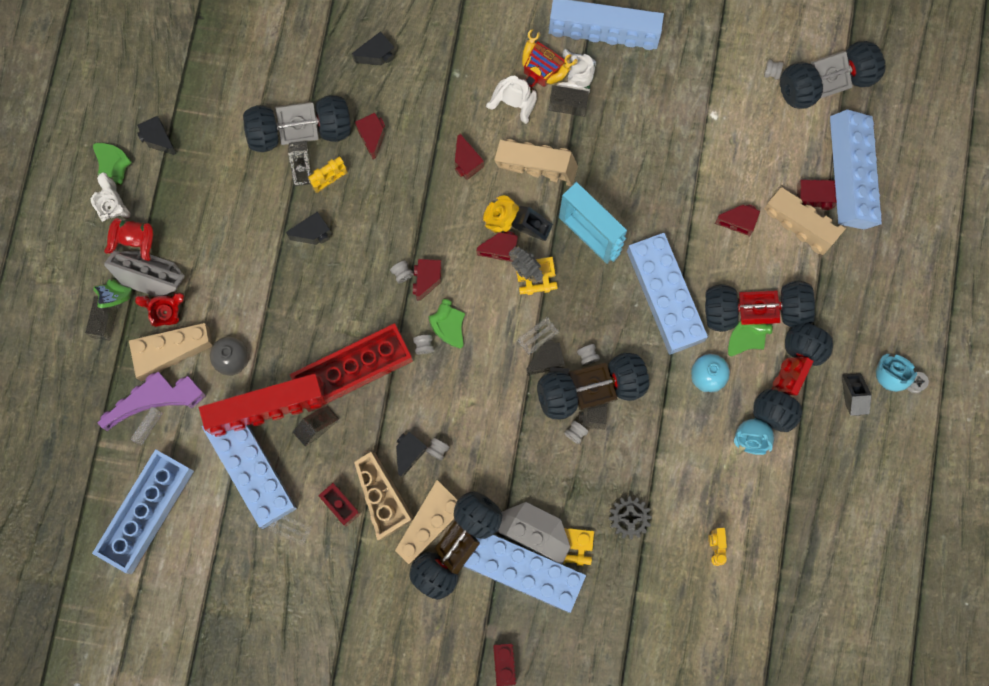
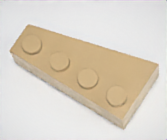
[494,139,578,186]
[764,187,846,255]
[129,323,213,382]
[354,452,414,540]
[395,480,457,566]

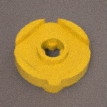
[483,195,519,233]

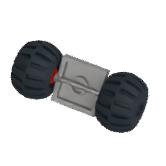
[780,41,886,109]
[243,95,351,152]

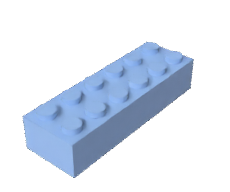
[549,0,664,50]
[830,110,882,230]
[627,233,708,355]
[202,425,297,529]
[92,449,194,574]
[463,535,586,613]

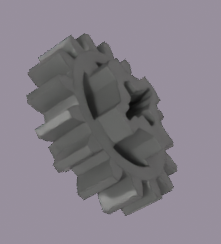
[509,246,543,284]
[608,496,652,540]

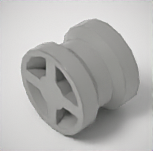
[764,59,783,80]
[390,260,414,284]
[413,335,434,355]
[577,344,600,366]
[907,372,929,393]
[564,421,588,445]
[425,438,450,461]

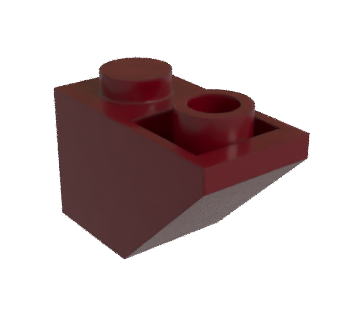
[413,259,442,301]

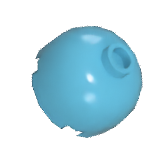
[691,354,730,392]
[876,354,917,392]
[734,418,774,455]

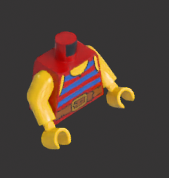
[522,29,578,88]

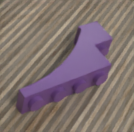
[97,372,206,431]

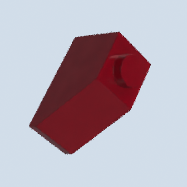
[355,113,386,160]
[455,134,484,180]
[715,205,760,237]
[476,231,518,262]

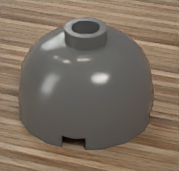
[209,337,249,376]

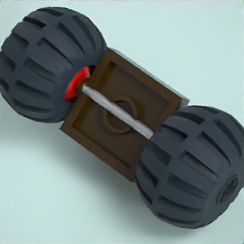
[537,353,649,420]
[409,491,503,600]

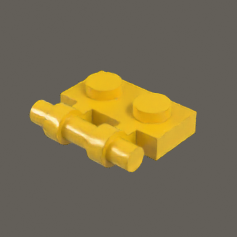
[308,156,347,193]
[516,257,557,295]
[563,528,594,566]
[708,528,727,566]

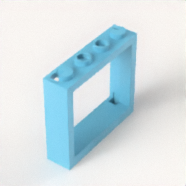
[559,182,627,264]

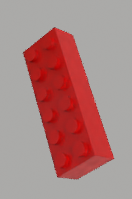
[289,323,413,412]
[199,373,326,437]

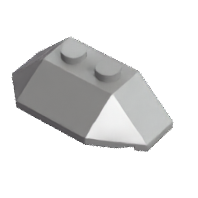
[104,251,184,297]
[497,502,571,565]

